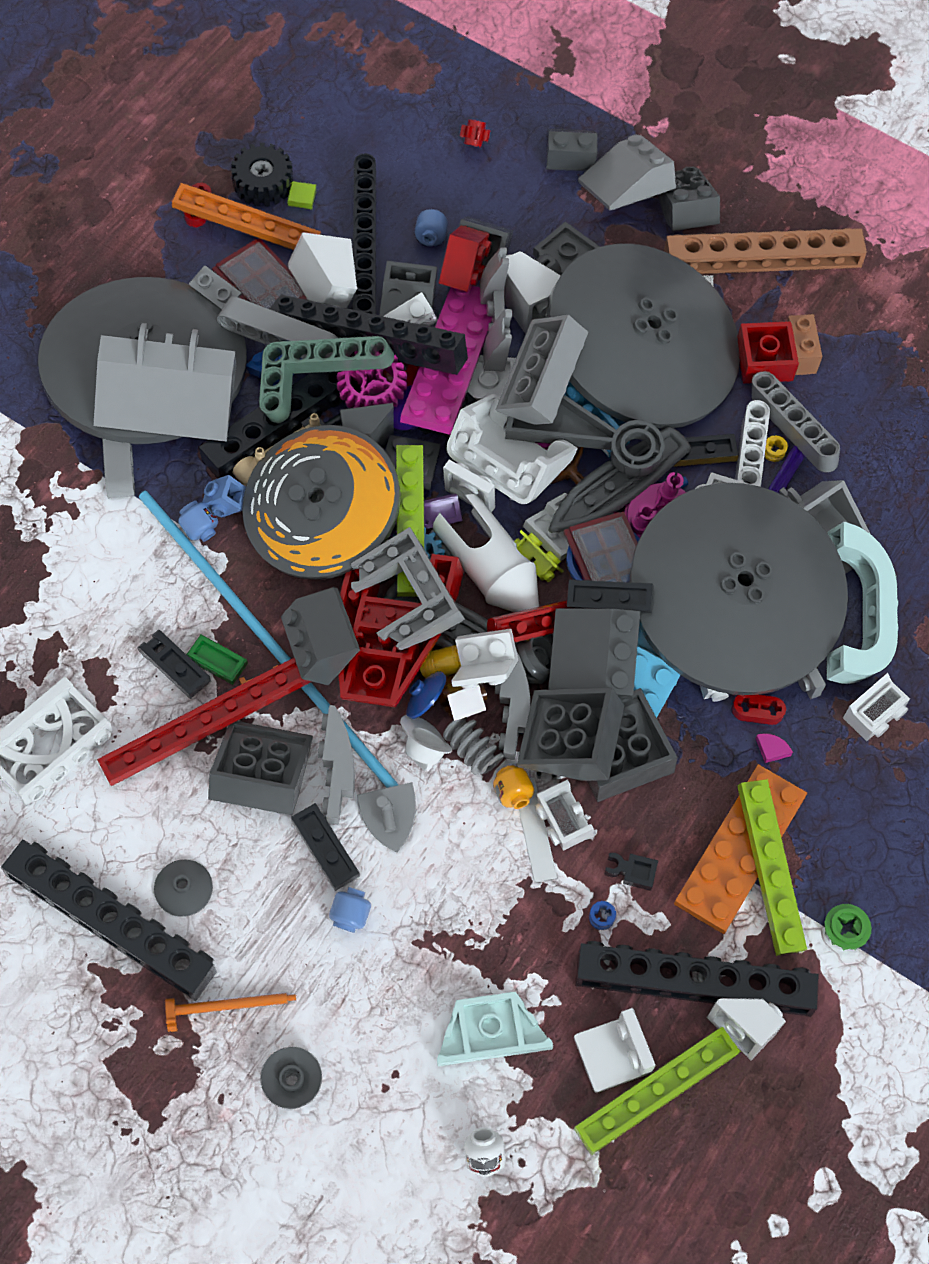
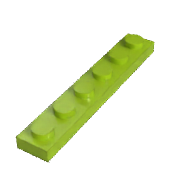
[396,445,424,597]
[737,779,808,956]
[574,1026,741,1155]

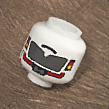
[464,1127,506,1177]

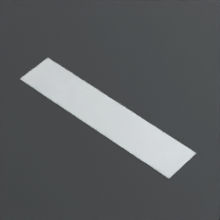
[519,778,557,883]

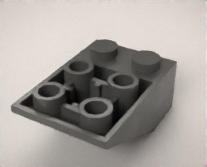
[658,167,720,231]
[380,261,437,316]

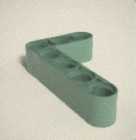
[259,336,394,423]

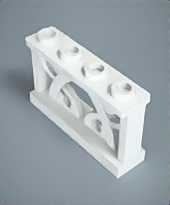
[0,677,113,805]

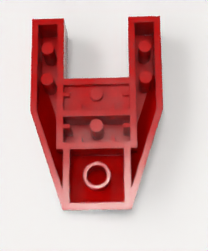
[339,554,464,707]

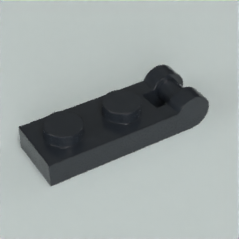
[137,630,211,699]

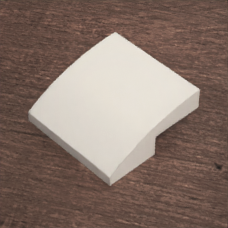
[523,493,569,561]

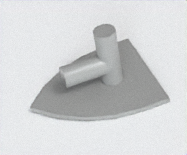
[357,782,416,853]

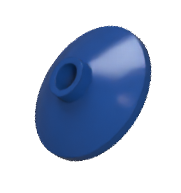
[406,671,446,719]

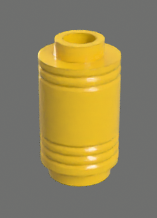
[420,645,461,678]

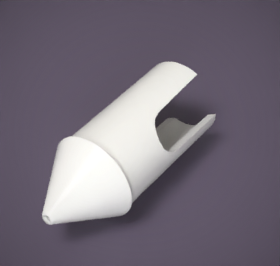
[433,494,539,612]

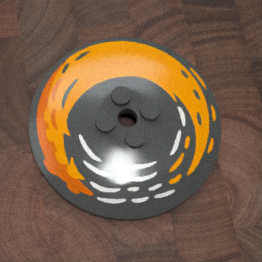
[243,425,401,579]

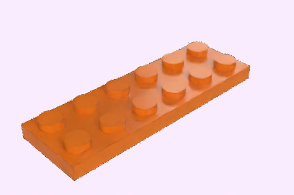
[674,764,807,934]

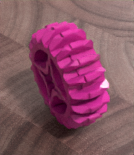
[337,351,407,408]

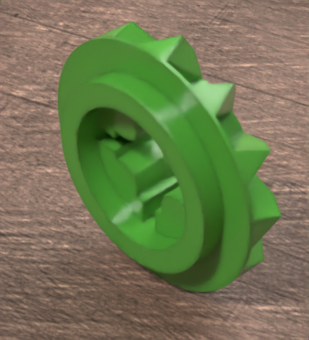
[824,904,871,950]

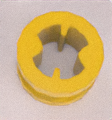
[764,435,788,462]

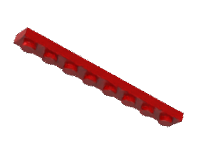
[97,658,312,786]

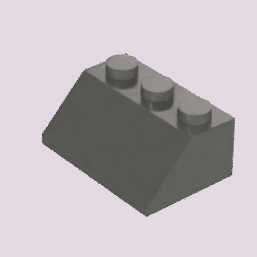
[281,587,360,686]

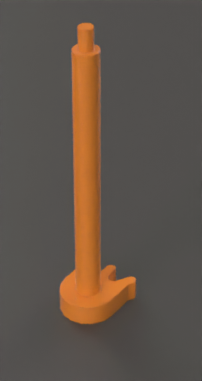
[165,993,296,1032]

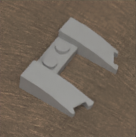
[480,248,512,371]
[351,527,465,650]

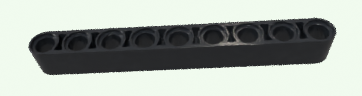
[353,153,376,315]

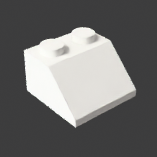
[707,999,786,1060]

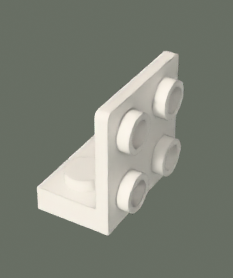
[451,629,518,689]
[574,1008,656,1093]

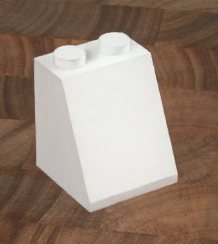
[288,232,357,309]
[504,251,561,334]

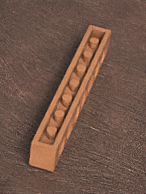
[664,228,867,274]

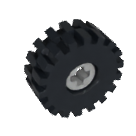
[231,143,293,207]

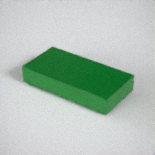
[186,634,248,685]

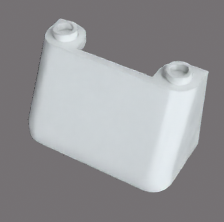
[447,394,578,504]

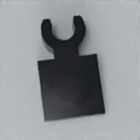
[604,853,658,891]

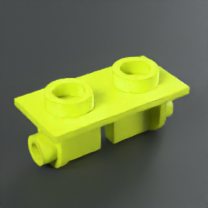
[514,530,563,582]

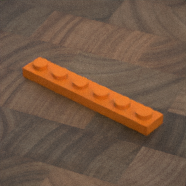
[172,183,321,250]

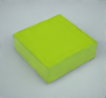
[288,181,317,209]

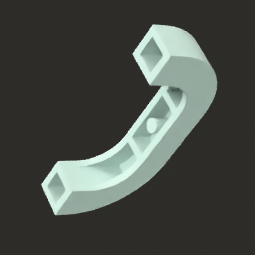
[827,522,898,684]

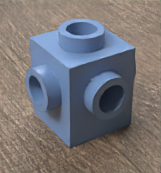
[202,475,246,517]

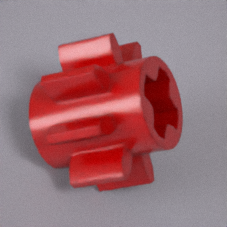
[460,119,490,147]

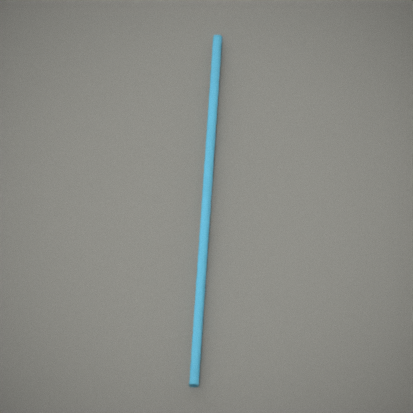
[139,491,399,788]

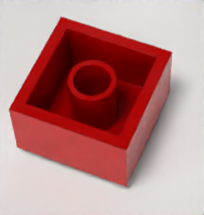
[439,225,491,292]
[737,321,799,383]

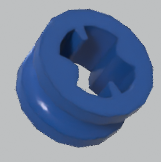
[589,901,616,930]

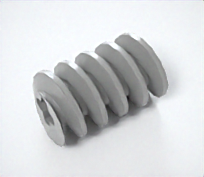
[443,717,504,775]

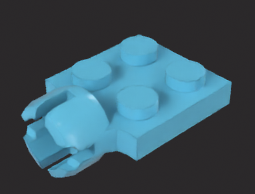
[634,646,680,718]

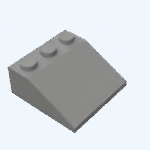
[578,135,676,210]

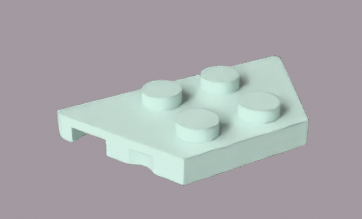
[437,992,553,1066]

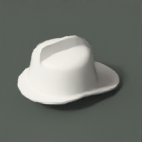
[400,715,452,771]

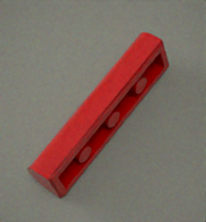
[487,600,568,642]

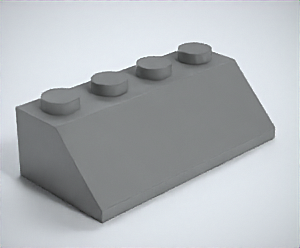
[495,315,588,425]

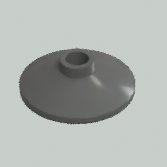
[154,860,213,917]
[260,1047,322,1109]

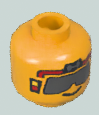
[493,765,534,809]

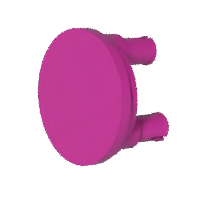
[624,472,686,538]

